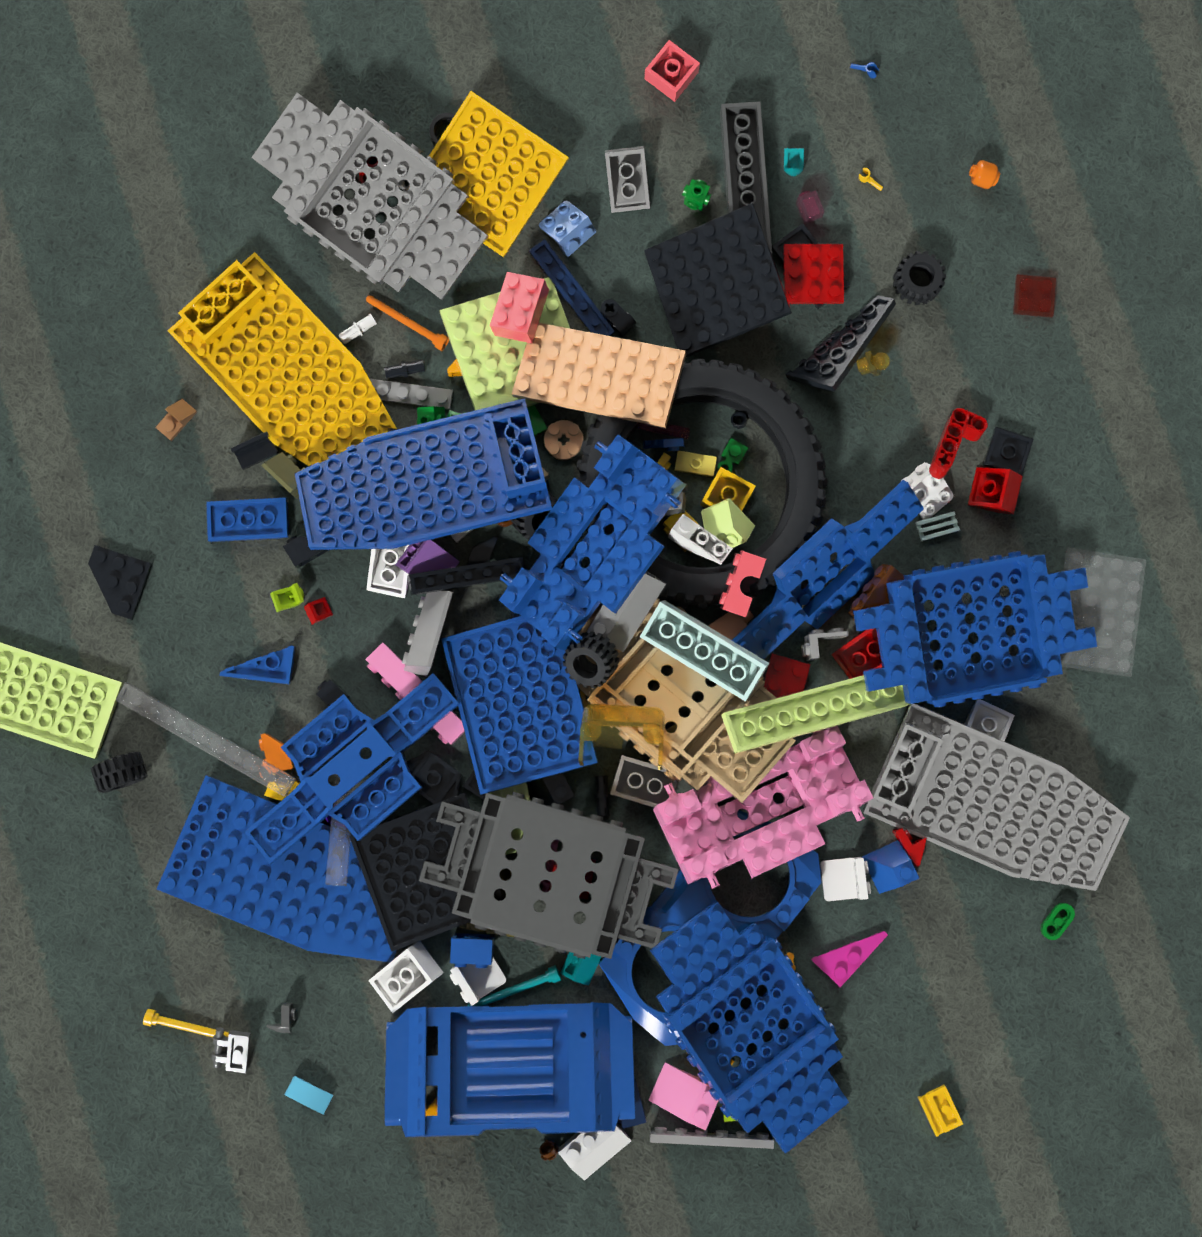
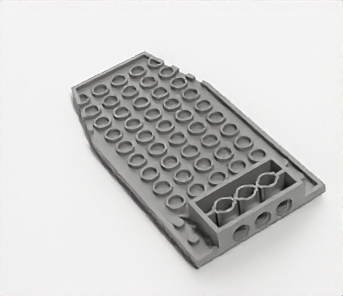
[863,703,1130,891]

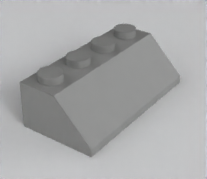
[587,572,666,652]
[402,591,453,677]

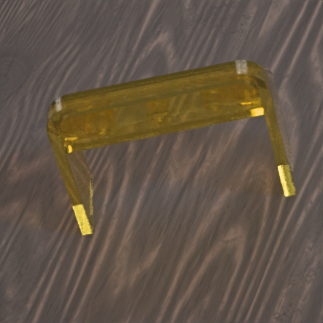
[578,704,665,770]

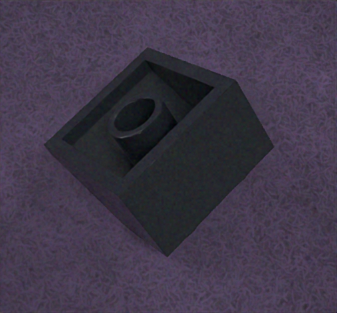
[527,773,575,806]

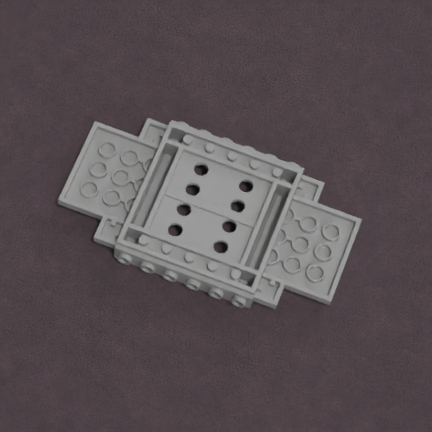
[251,93,488,300]

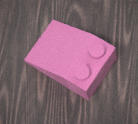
[648,1062,719,1130]

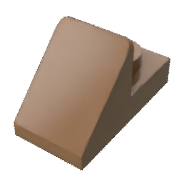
[155,399,198,441]

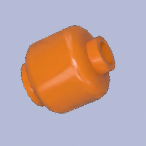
[969,160,1000,189]

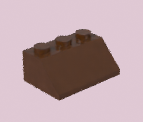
[848,564,904,629]

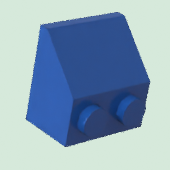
[450,933,495,968]

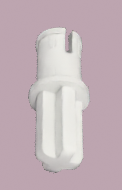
[339,314,377,344]

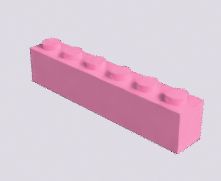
[365,643,465,745]

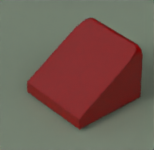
[304,597,333,625]

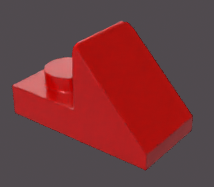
[892,828,927,867]

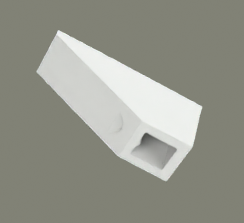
[668,514,733,564]

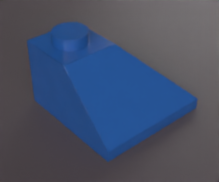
[862,840,919,894]

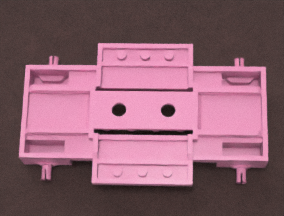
[653,726,873,889]

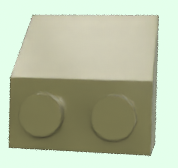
[261,452,305,499]

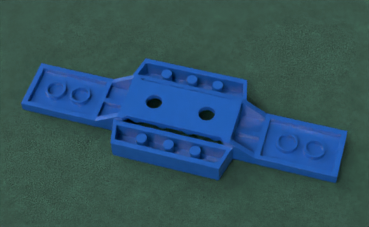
[732,480,924,660]

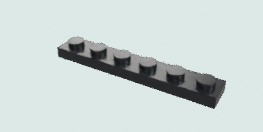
[407,557,526,596]

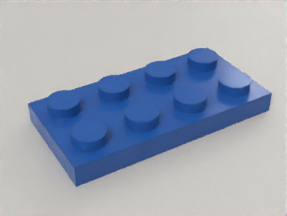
[207,498,289,542]

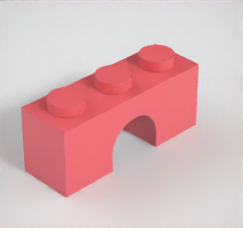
[719,551,766,617]

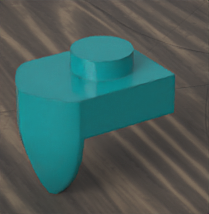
[784,148,804,177]

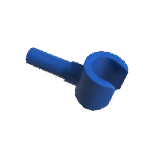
[850,62,879,78]

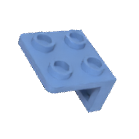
[539,201,596,257]

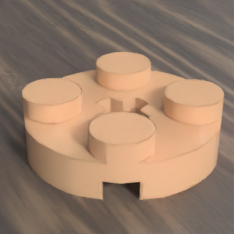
[544,420,583,460]

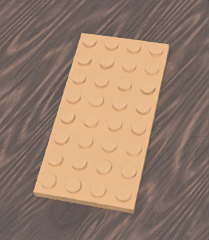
[512,323,686,428]

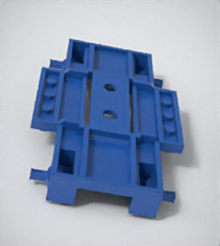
[499,435,686,651]

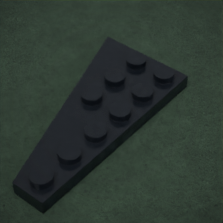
[785,295,896,392]

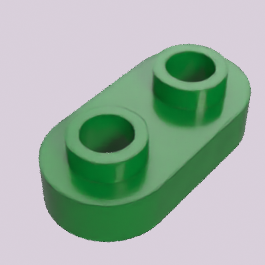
[1040,903,1075,940]

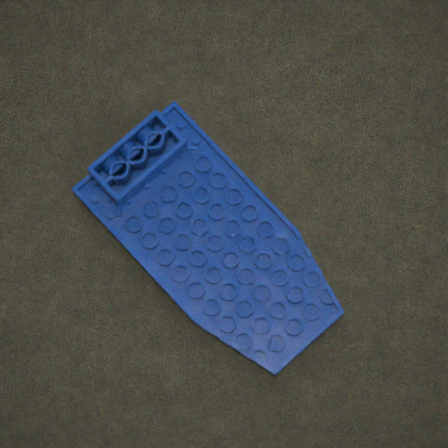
[295,398,552,550]
[157,775,397,962]

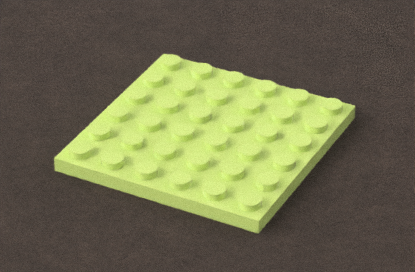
[440,277,570,410]

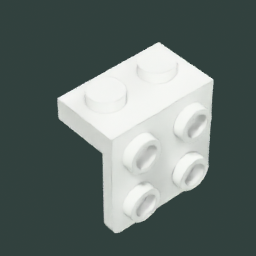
[901,462,954,520]
[820,857,871,901]
[450,957,506,1006]

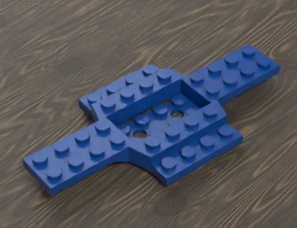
[244,673,460,864]

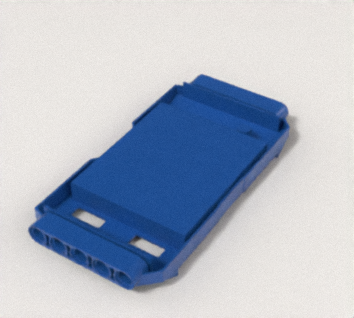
[385,1002,635,1137]

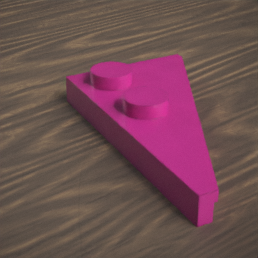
[811,931,888,987]

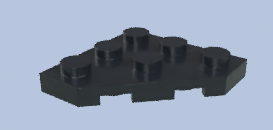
[88,545,152,620]

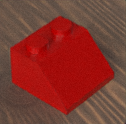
[968,467,1023,514]

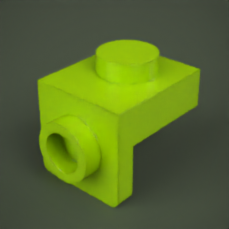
[270,583,304,612]

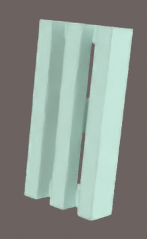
[916,511,960,541]

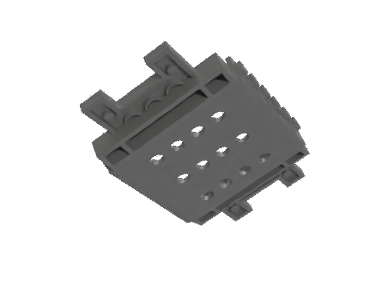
[419,792,679,959]

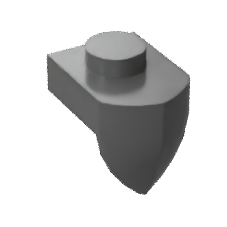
[266,1003,296,1033]

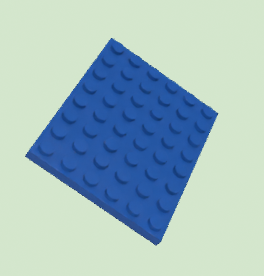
[442,616,598,795]

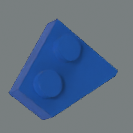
[643,438,684,451]

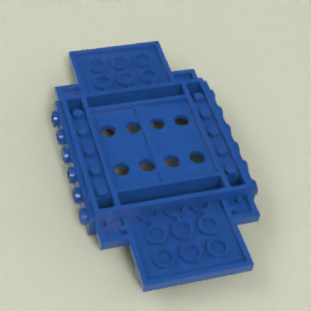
[650,901,849,1153]

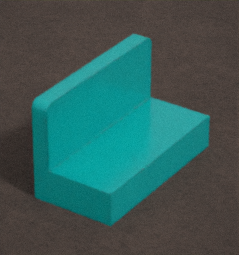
[560,952,601,985]

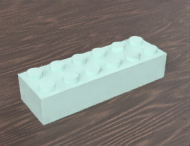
[640,600,770,701]

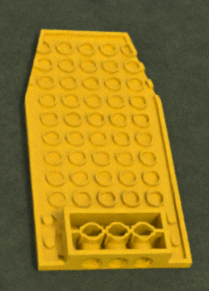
[168,252,397,466]

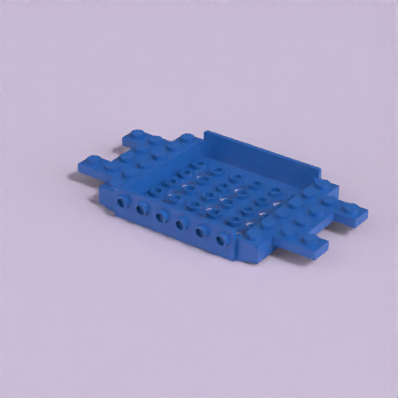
[853,551,1097,707]

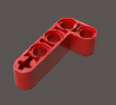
[929,408,988,479]

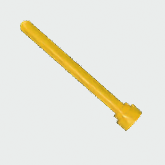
[143,1009,229,1037]

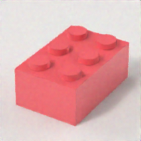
[490,272,549,343]

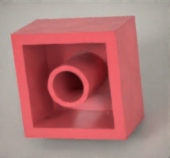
[644,40,700,102]

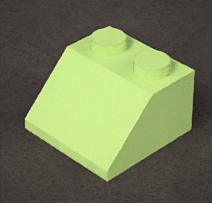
[701,498,755,548]

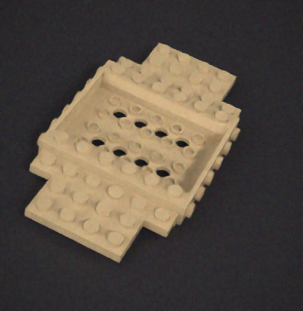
[572,598,796,803]

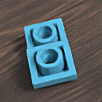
[284,1076,333,1115]

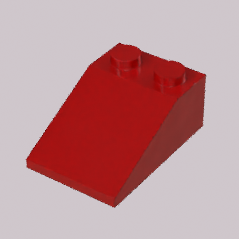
[831,628,882,679]

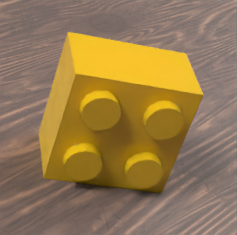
[700,467,756,511]

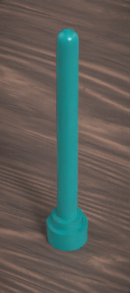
[468,965,561,1006]

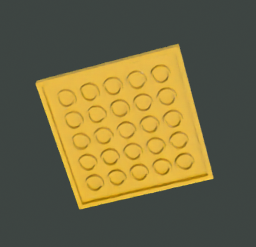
[406,91,569,258]

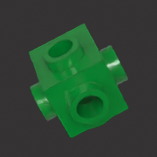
[682,179,712,211]
[417,406,446,425]

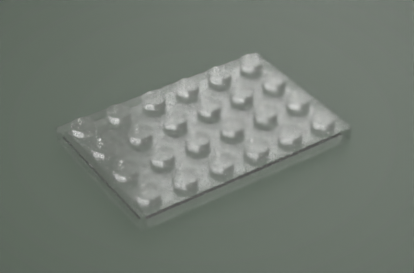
[1060,548,1146,677]

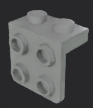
[801,628,849,661]

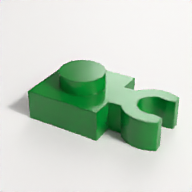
[717,438,748,472]

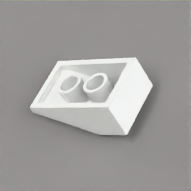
[366,545,409,598]
[369,941,444,1013]

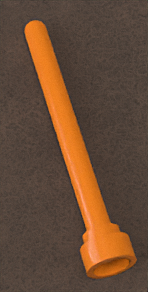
[366,295,449,351]

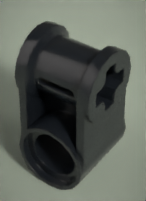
[600,299,636,337]

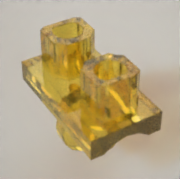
[856,351,890,376]

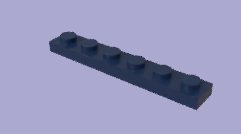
[529,239,615,336]

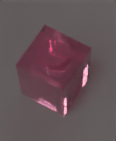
[796,190,825,224]

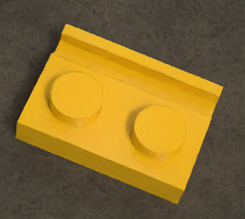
[918,1085,963,1137]

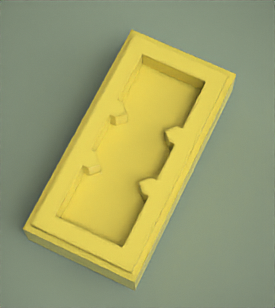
[674,451,717,477]

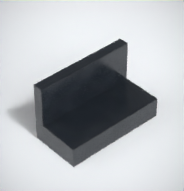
[231,431,279,470]

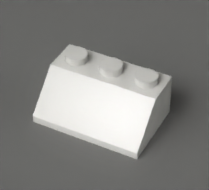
[558,1124,632,1180]

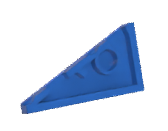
[220,646,296,685]

